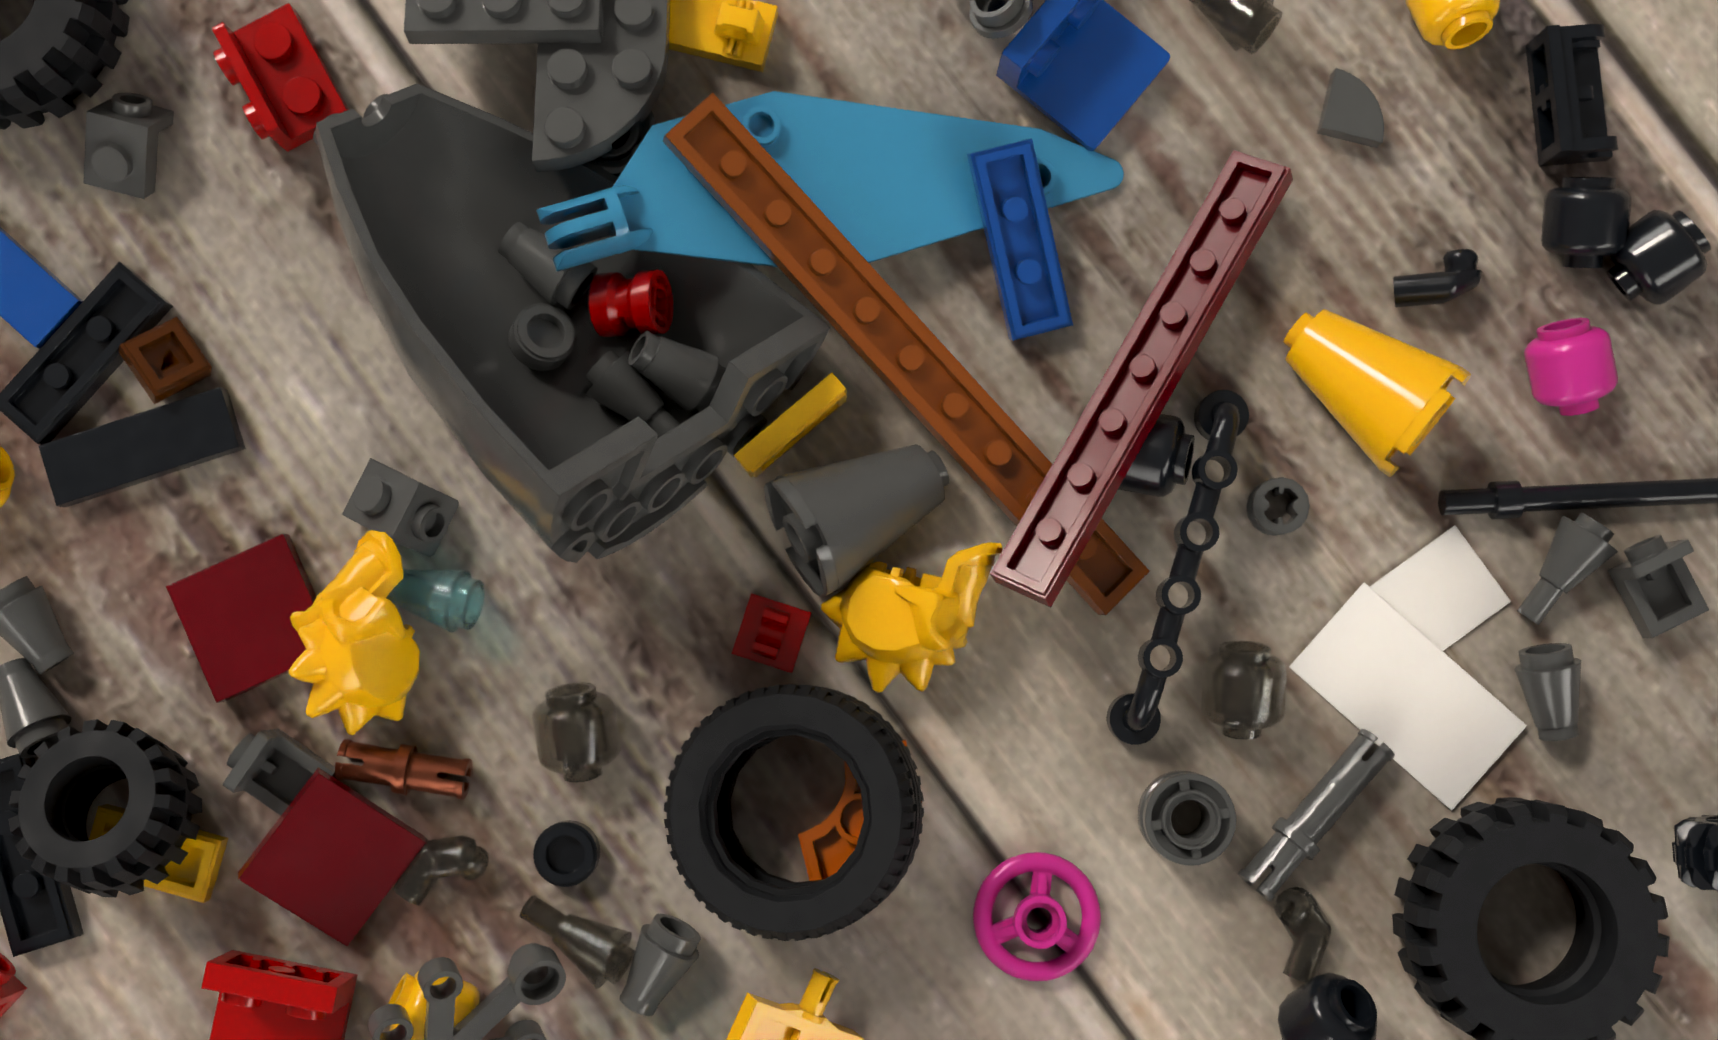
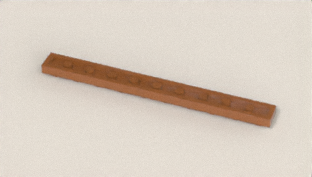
[663,92,1150,615]

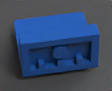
[996,0,1170,151]

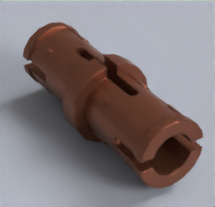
[335,739,473,800]

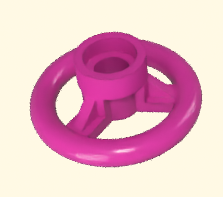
[973,852,1101,982]

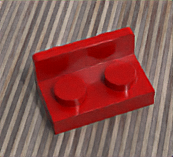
[211,3,349,152]

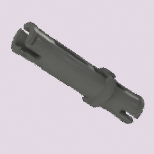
[1238,729,1395,902]

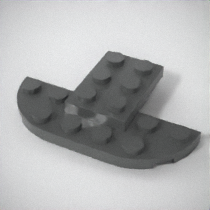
[404,0,670,172]

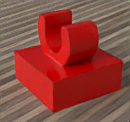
[731,593,812,673]

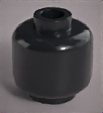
[1541,177,1631,268]
[1606,210,1711,305]
[1118,414,1195,497]
[1278,972,1377,1040]

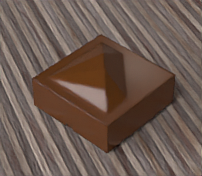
[119,316,212,404]

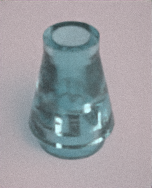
[387,568,485,633]

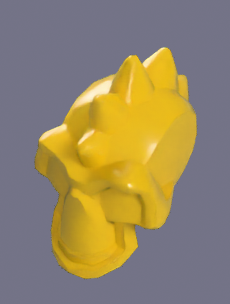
[288,530,420,735]
[821,542,1002,693]

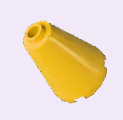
[1283,309,1471,477]

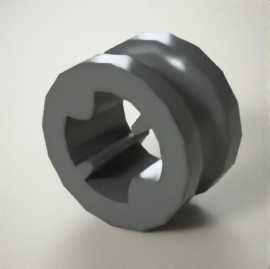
[1246,477,1310,536]

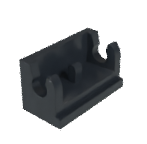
[1525,24,1618,167]

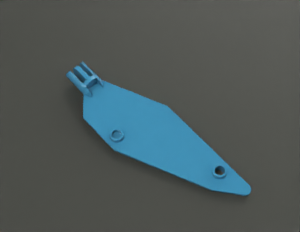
[536,91,1124,272]

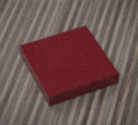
[166,534,316,703]
[238,767,426,946]

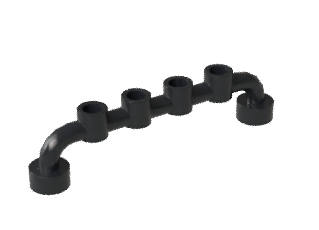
[1106,390,1249,745]

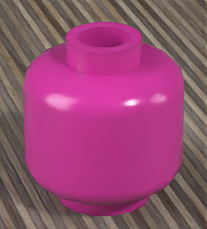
[1524,318,1618,416]

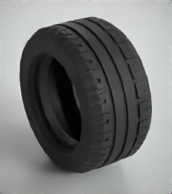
[664,684,924,941]

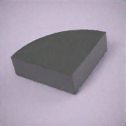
[1317,68,1384,148]

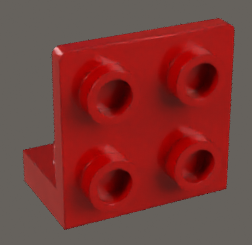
[201,950,358,1040]

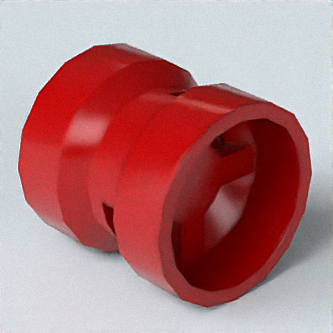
[589,269,674,337]

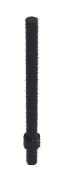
[1438,478,1718,519]

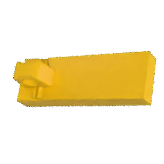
[669,0,778,72]

